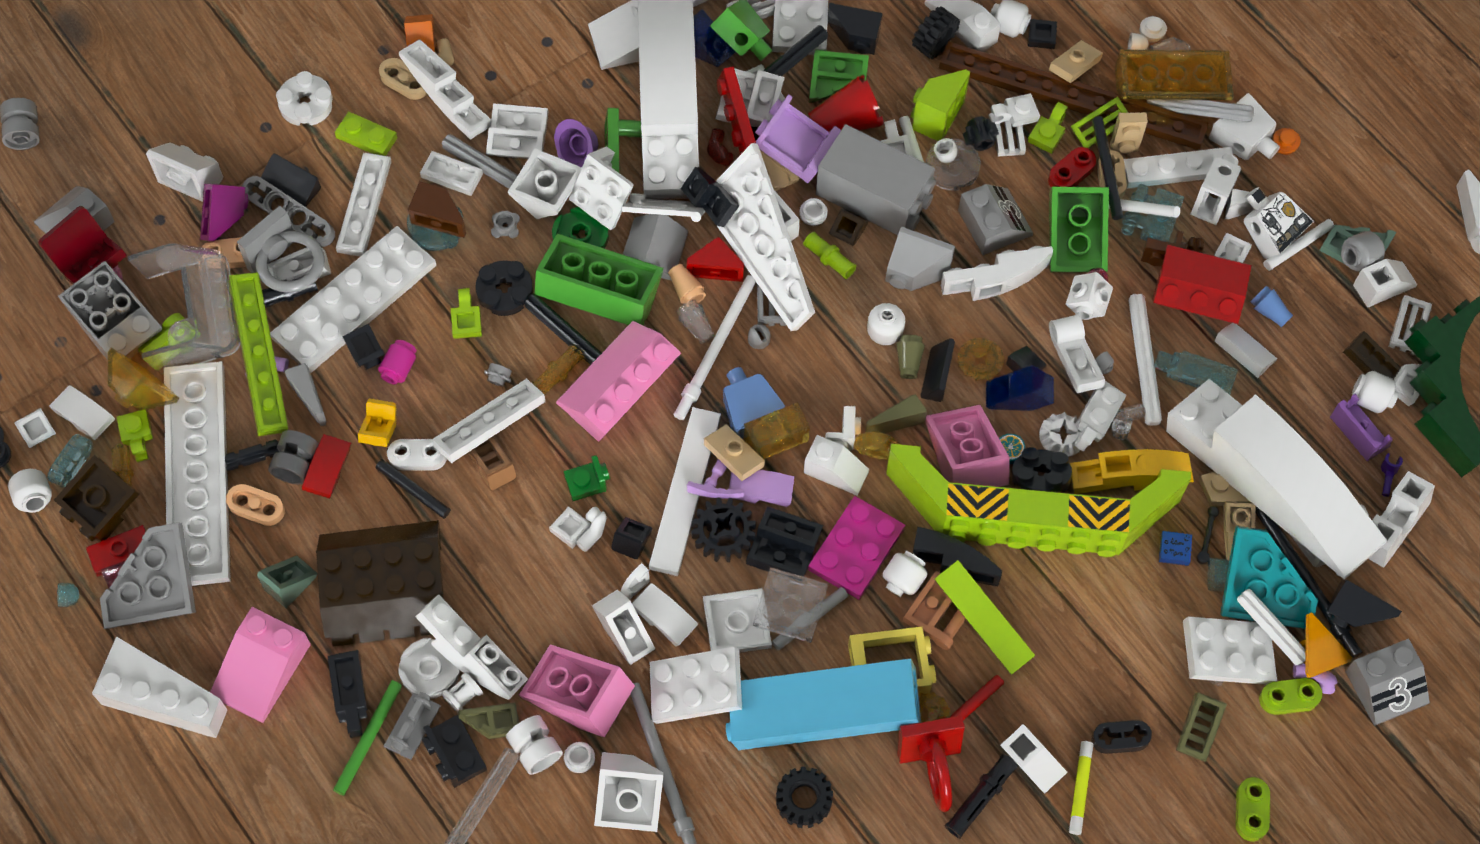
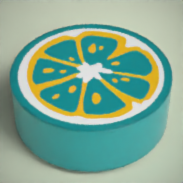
[999,434,1025,464]

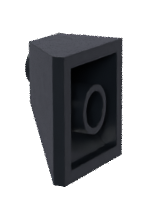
[1326,580,1402,629]

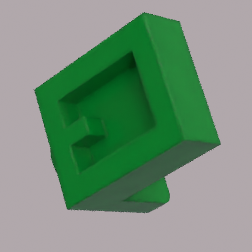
[564,455,610,501]

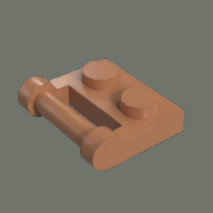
[903,571,966,650]

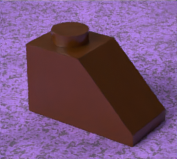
[408,181,466,238]

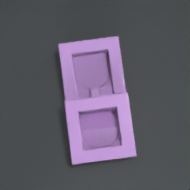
[729,470,794,507]

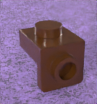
[1141,231,1187,267]

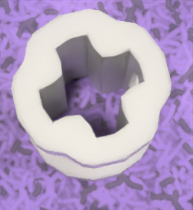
[441,673,483,713]

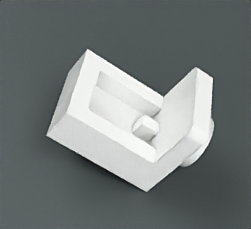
[825,406,861,450]

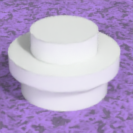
[1139,16,1167,43]
[800,198,828,226]
[564,742,595,773]

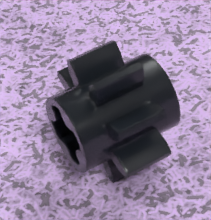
[962,116,999,151]

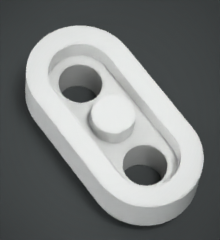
[387,439,447,471]

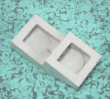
[49,385,115,440]
[632,583,698,647]

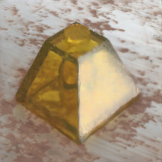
[108,348,180,410]

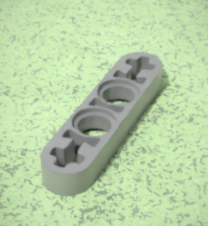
[242,176,335,247]

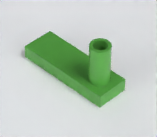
[604,108,642,173]

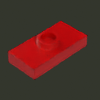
[86,525,146,577]

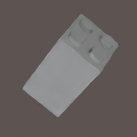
[816,124,936,235]

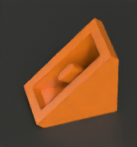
[404,14,436,53]

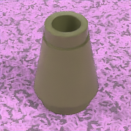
[896,335,925,379]

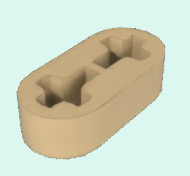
[1097,150,1127,199]

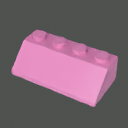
[556,321,681,442]

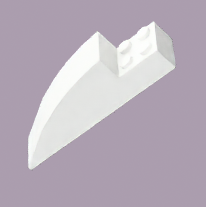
[638,0,699,199]
[1166,379,1387,580]

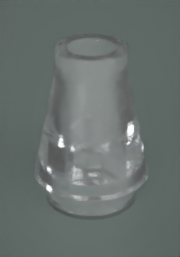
[677,300,715,344]

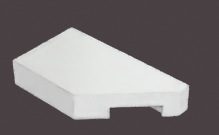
[1394,364,1422,406]

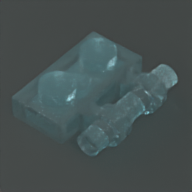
[1121,184,1184,242]

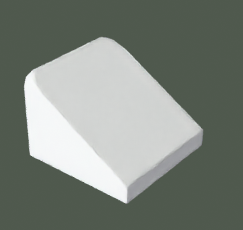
[1225,189,1254,219]
[14,408,56,448]

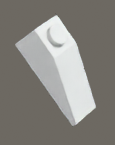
[924,0,1001,52]
[1456,169,1480,254]

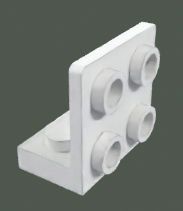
[569,146,633,230]

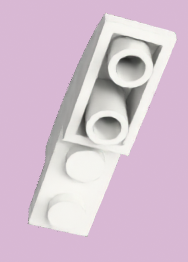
[941,246,1053,301]
[415,594,528,700]

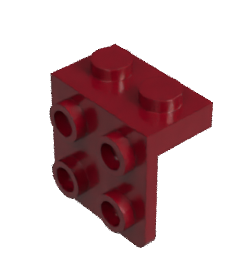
[38,206,127,284]

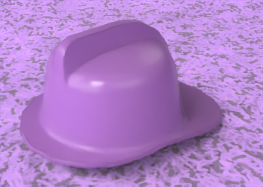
[554,119,599,167]

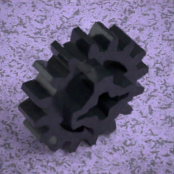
[691,497,756,562]

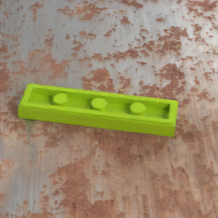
[934,560,1035,675]

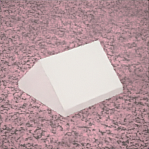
[508,148,582,219]

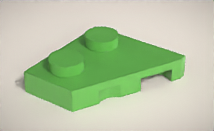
[809,50,869,103]

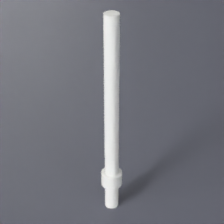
[674,275,756,420]

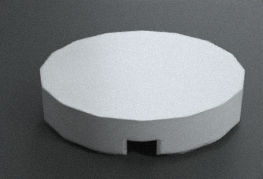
[399,638,460,699]

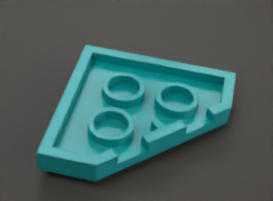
[1220,526,1318,629]

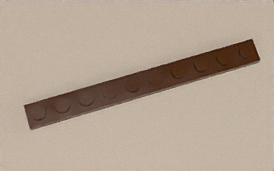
[939,41,1209,150]

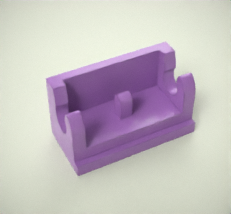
[1330,394,1393,461]

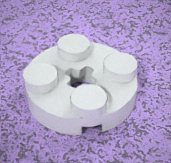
[276,71,333,126]

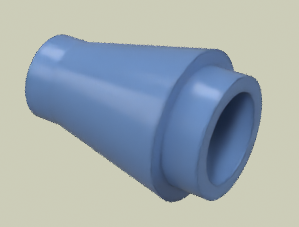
[1250,286,1293,327]

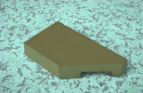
[458,703,519,739]

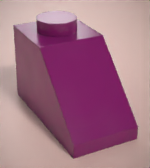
[200,184,248,241]

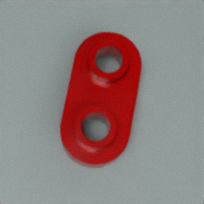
[1048,147,1096,187]

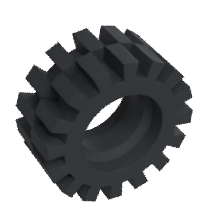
[912,6,960,59]
[776,767,833,828]

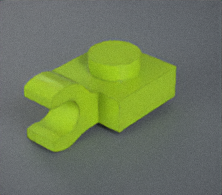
[1028,102,1068,154]
[451,288,482,339]
[117,409,153,462]

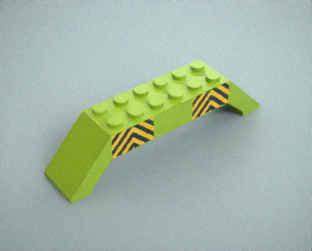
[886,444,1191,557]

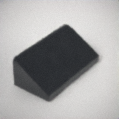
[261,153,321,207]
[921,338,955,402]

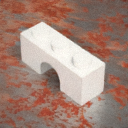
[1368,471,1435,568]

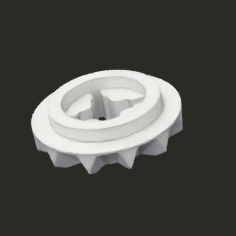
[1039,412,1081,457]

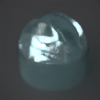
[57,583,80,607]

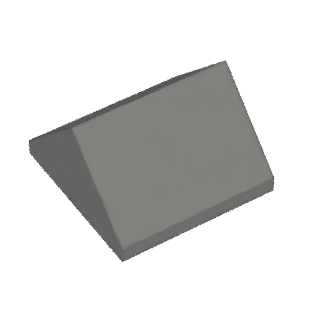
[623,214,688,281]

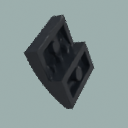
[746,506,823,583]

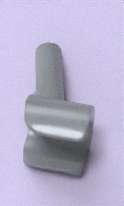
[1095,351,1114,374]

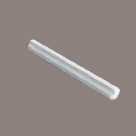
[1128,294,1162,426]

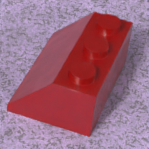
[1152,244,1252,324]

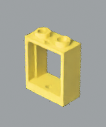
[848,627,936,695]

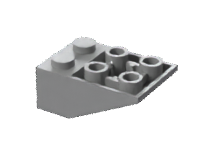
[58,261,162,369]

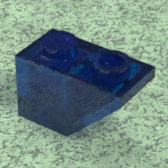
[693,9,736,68]
[986,365,1054,411]

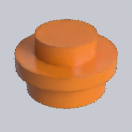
[1272,128,1301,155]

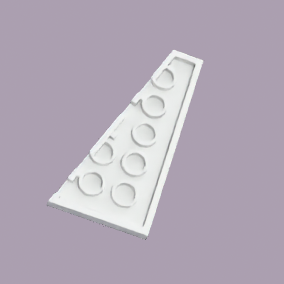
[716,143,815,331]

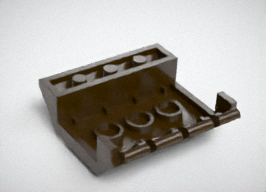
[316,520,444,647]

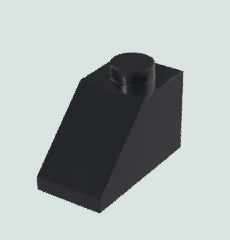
[828,3,883,55]

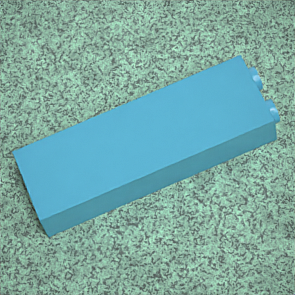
[726,658,921,750]

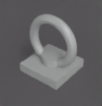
[237,206,325,293]

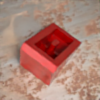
[687,236,744,282]

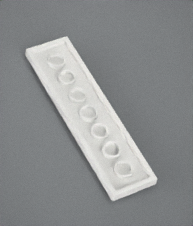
[164,361,231,586]

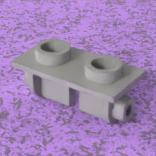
[383,692,441,760]

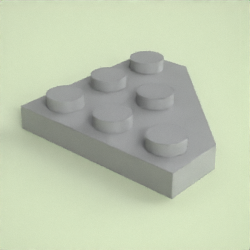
[100,523,196,629]

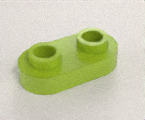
[1259,678,1322,715]
[1236,777,1270,842]

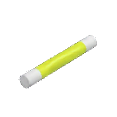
[1069,741,1093,835]

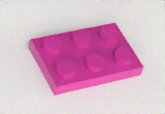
[808,496,906,600]

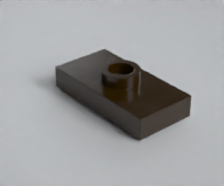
[1343,331,1401,380]

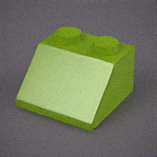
[910,69,970,141]

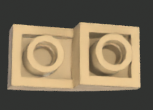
[1223,502,1256,562]

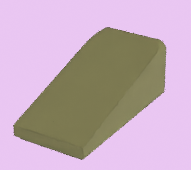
[865,394,927,438]

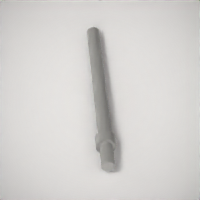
[630,683,697,844]

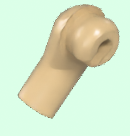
[436,39,454,67]

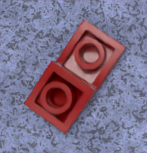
[302,434,351,499]

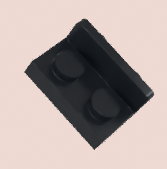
[422,715,487,788]

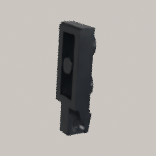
[328,650,368,738]

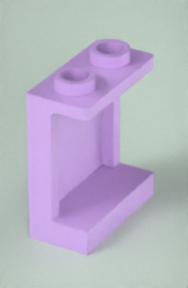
[755,94,841,183]

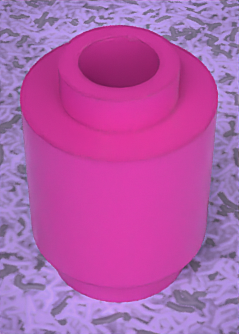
[378,340,417,385]

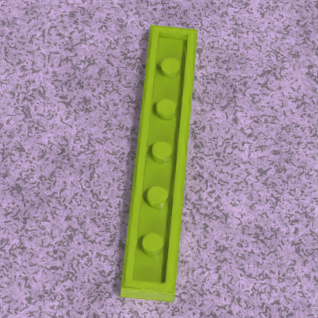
[229,272,288,436]

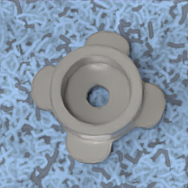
[491,211,520,238]

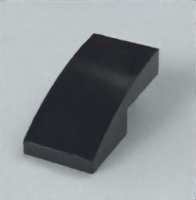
[680,167,739,227]

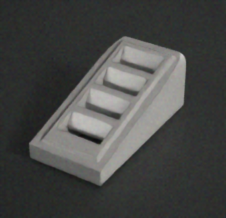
[284,363,327,426]

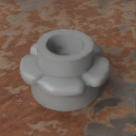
[484,363,512,387]

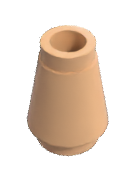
[668,264,706,307]

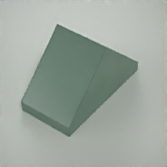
[257,555,318,608]

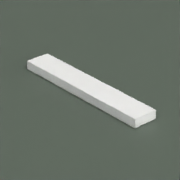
[649,407,721,576]

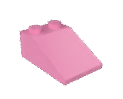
[925,405,1010,487]
[210,607,311,723]
[519,644,635,737]

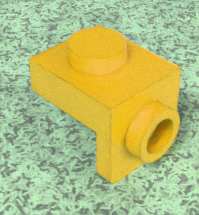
[358,398,396,447]

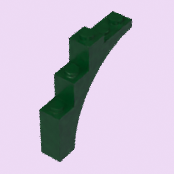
[1404,296,1480,478]

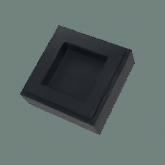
[1028,19,1057,49]

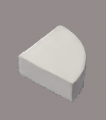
[621,563,650,599]

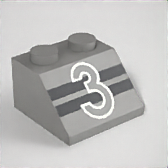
[958,184,1033,255]
[1345,638,1430,726]

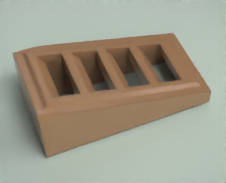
[468,436,516,490]

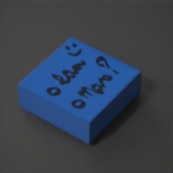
[1159,531,1192,566]

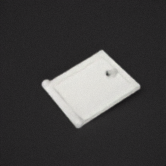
[622,193,705,222]

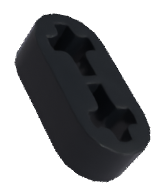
[1091,720,1152,754]

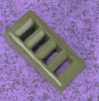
[1176,692,1227,762]

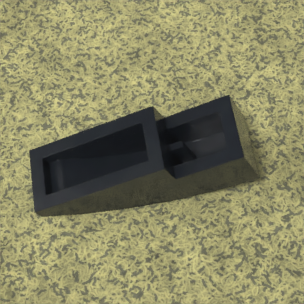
[912,527,1002,587]

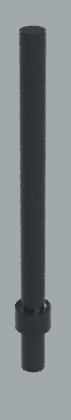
[1255,507,1363,658]

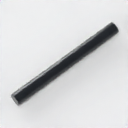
[1092,116,1124,220]

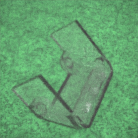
[128,243,241,375]

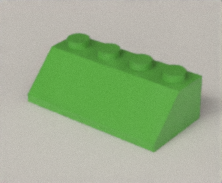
[534,234,663,325]

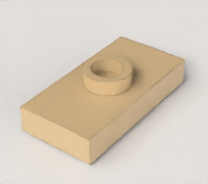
[1049,40,1103,83]
[704,424,765,481]

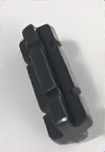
[225,439,279,471]

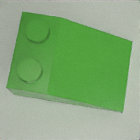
[1049,187,1109,272]

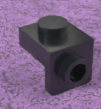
[342,324,385,370]

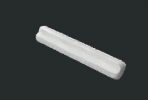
[1237,589,1305,665]

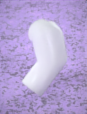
[576,506,607,552]

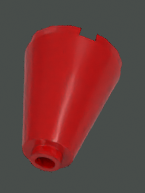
[808,74,884,132]

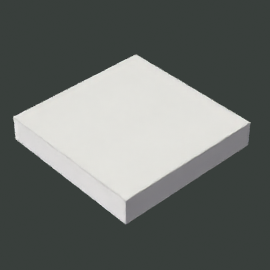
[703,588,772,653]

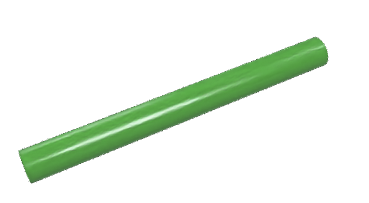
[333,680,402,796]

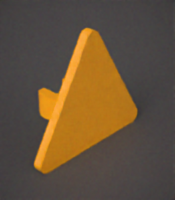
[1300,613,1352,678]

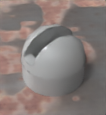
[748,324,771,349]

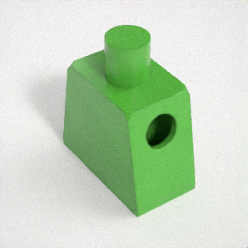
[710,0,773,61]

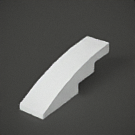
[399,40,491,140]

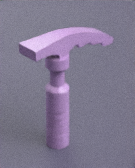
[687,459,744,499]

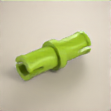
[803,232,857,279]

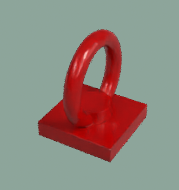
[897,716,965,812]

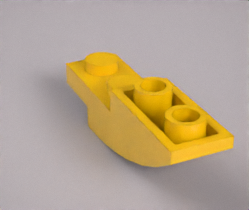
[1070,449,1194,494]

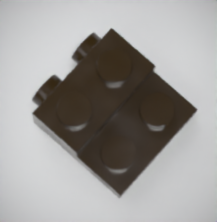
[54,455,139,541]

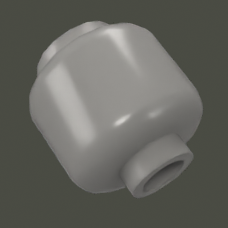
[1341,231,1385,272]

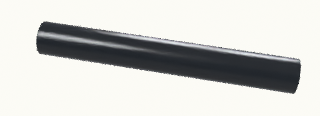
[376,459,451,519]

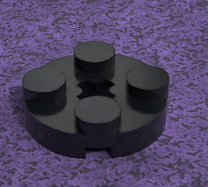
[475,260,533,316]
[1012,447,1072,493]

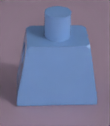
[723,367,787,439]

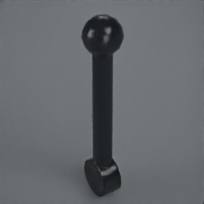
[1197,506,1219,564]

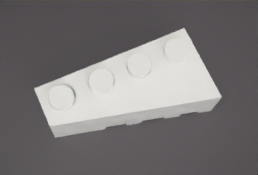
[92,637,227,738]

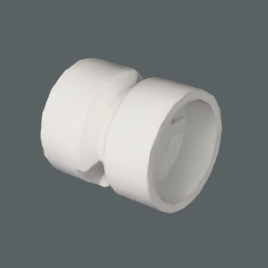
[506,715,563,775]

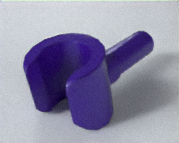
[1381,453,1403,497]

